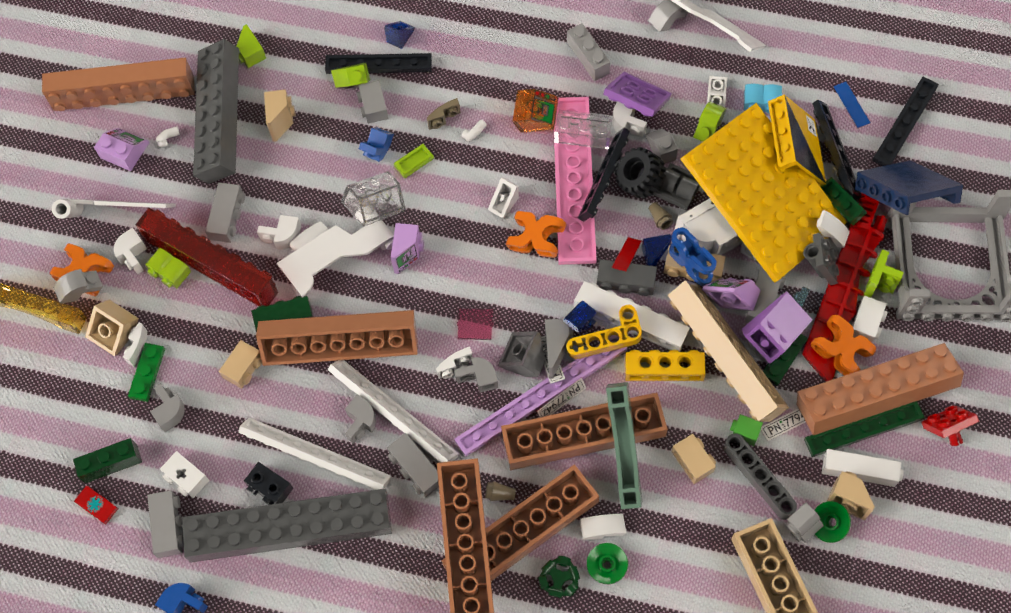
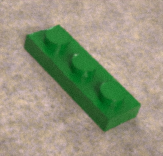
[128,343,165,402]

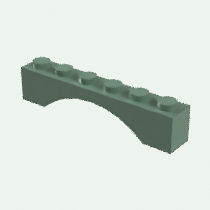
[606,382,643,509]

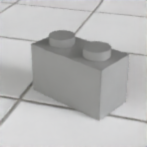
[356,80,389,124]

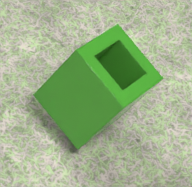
[730,414,763,446]

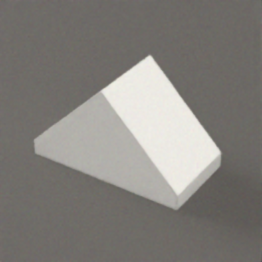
[488,177,519,218]

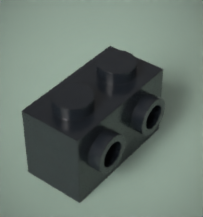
[244,461,294,505]

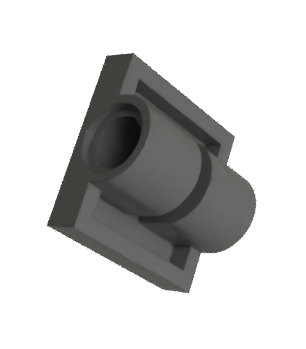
[653,163,700,211]
[803,233,839,285]

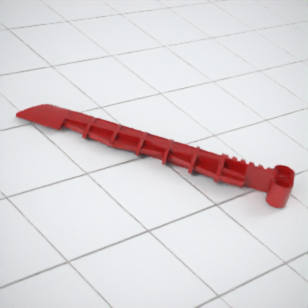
[802,193,888,382]

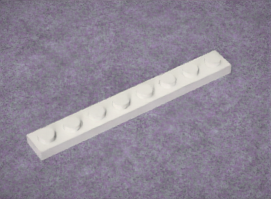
[328,360,459,463]
[239,418,391,490]

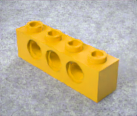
[625,350,706,381]

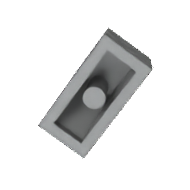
[645,129,678,164]

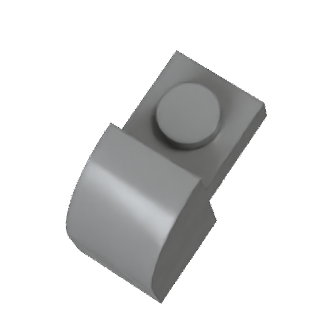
[648,0,688,32]
[53,269,103,304]
[454,357,499,393]
[150,383,185,432]
[345,394,376,444]

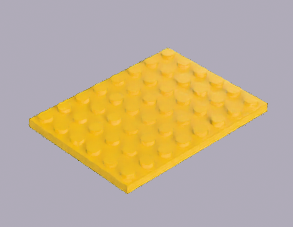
[681,103,847,283]

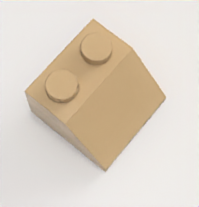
[264,89,296,142]
[85,299,139,356]
[827,471,875,521]

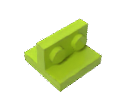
[862,249,904,298]

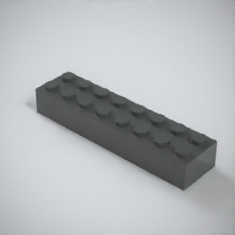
[193,39,239,184]

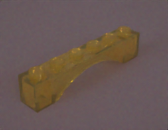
[0,283,87,334]

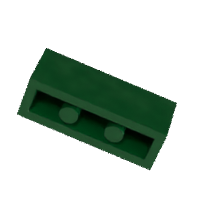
[251,296,314,332]
[73,438,142,484]

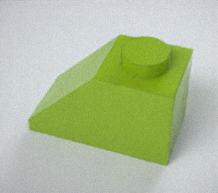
[236,24,266,68]
[331,63,370,88]

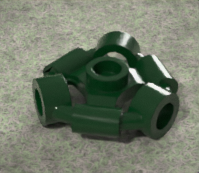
[538,556,580,598]

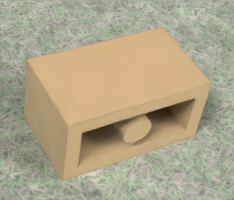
[218,340,262,389]
[671,434,716,484]

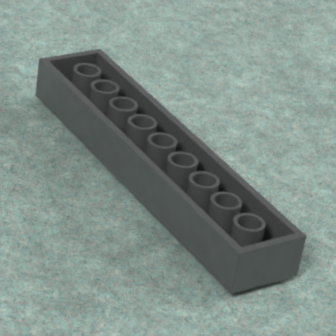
[182,489,392,563]

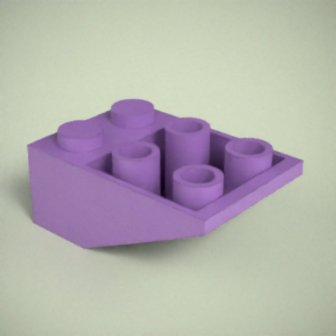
[742,291,812,363]

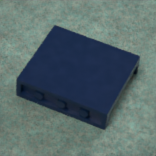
[855,160,963,215]

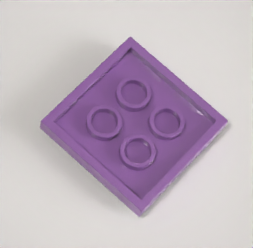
[603,72,672,117]

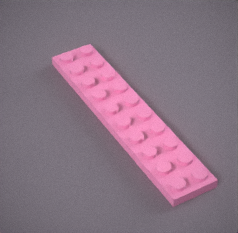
[553,97,596,265]

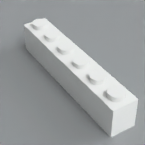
[574,281,690,351]

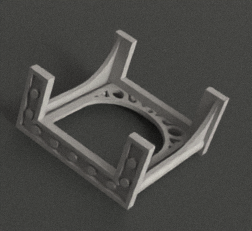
[887,190,1011,322]

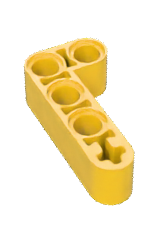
[566,305,642,359]

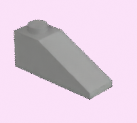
[545,318,573,379]

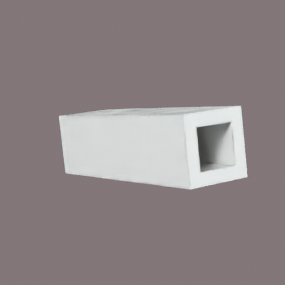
[822,449,904,487]

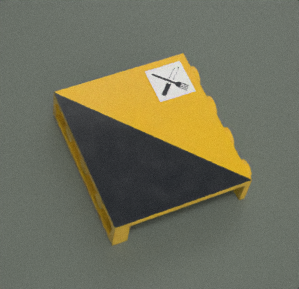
[768,94,826,186]

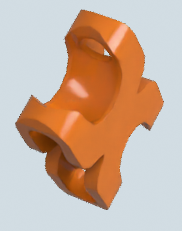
[506,211,566,258]
[49,243,114,296]
[811,315,876,376]

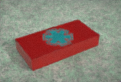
[74,485,119,525]

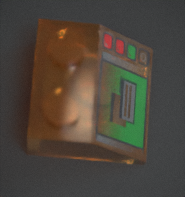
[512,89,559,133]

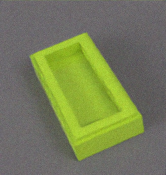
[394,144,434,178]

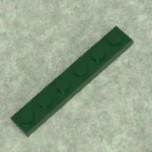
[804,401,925,457]

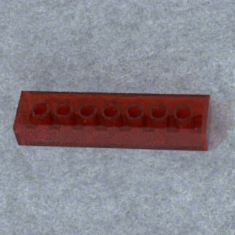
[135,208,278,307]

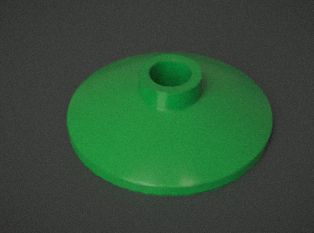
[814,501,851,543]
[587,543,628,585]

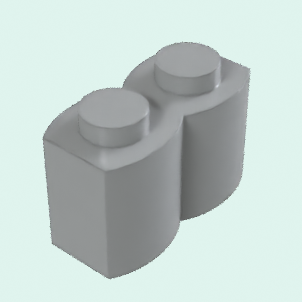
[787,502,823,543]

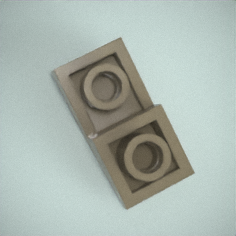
[427,98,461,130]

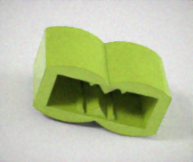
[145,248,191,289]

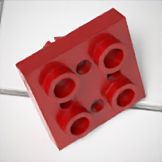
[921,405,979,446]

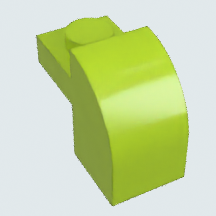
[693,102,727,141]

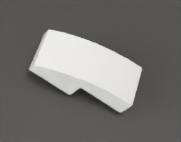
[707,76,728,107]
[817,210,850,248]
[289,221,328,251]
[123,322,147,367]
[436,346,473,379]
[580,514,627,539]

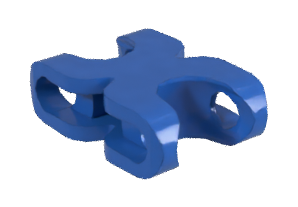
[669,227,717,286]

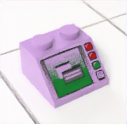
[94,128,149,171]
[391,223,424,274]
[702,278,761,311]

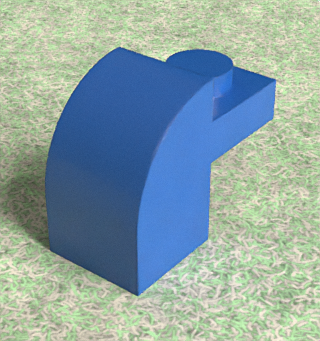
[359,127,394,162]
[155,583,208,613]

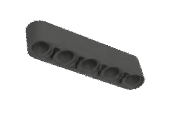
[724,434,797,520]

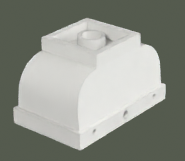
[674,198,743,255]

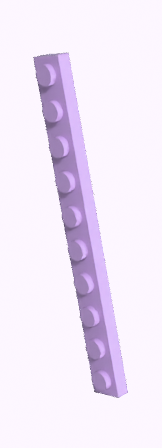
[454,335,627,457]

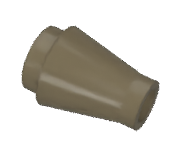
[648,202,673,230]
[485,481,516,501]

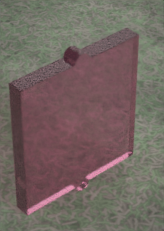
[457,309,494,340]

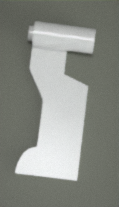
[671,0,766,52]
[52,199,176,218]
[277,205,394,298]

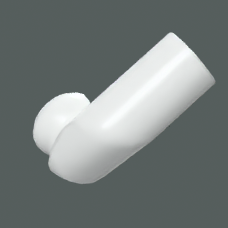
[461,120,486,141]
[156,127,180,147]

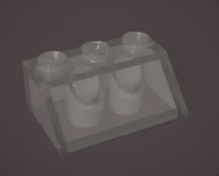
[554,109,613,149]
[341,171,406,227]

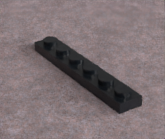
[325,53,432,74]
[872,76,939,166]
[812,100,862,201]
[578,127,630,222]

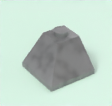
[498,331,545,377]

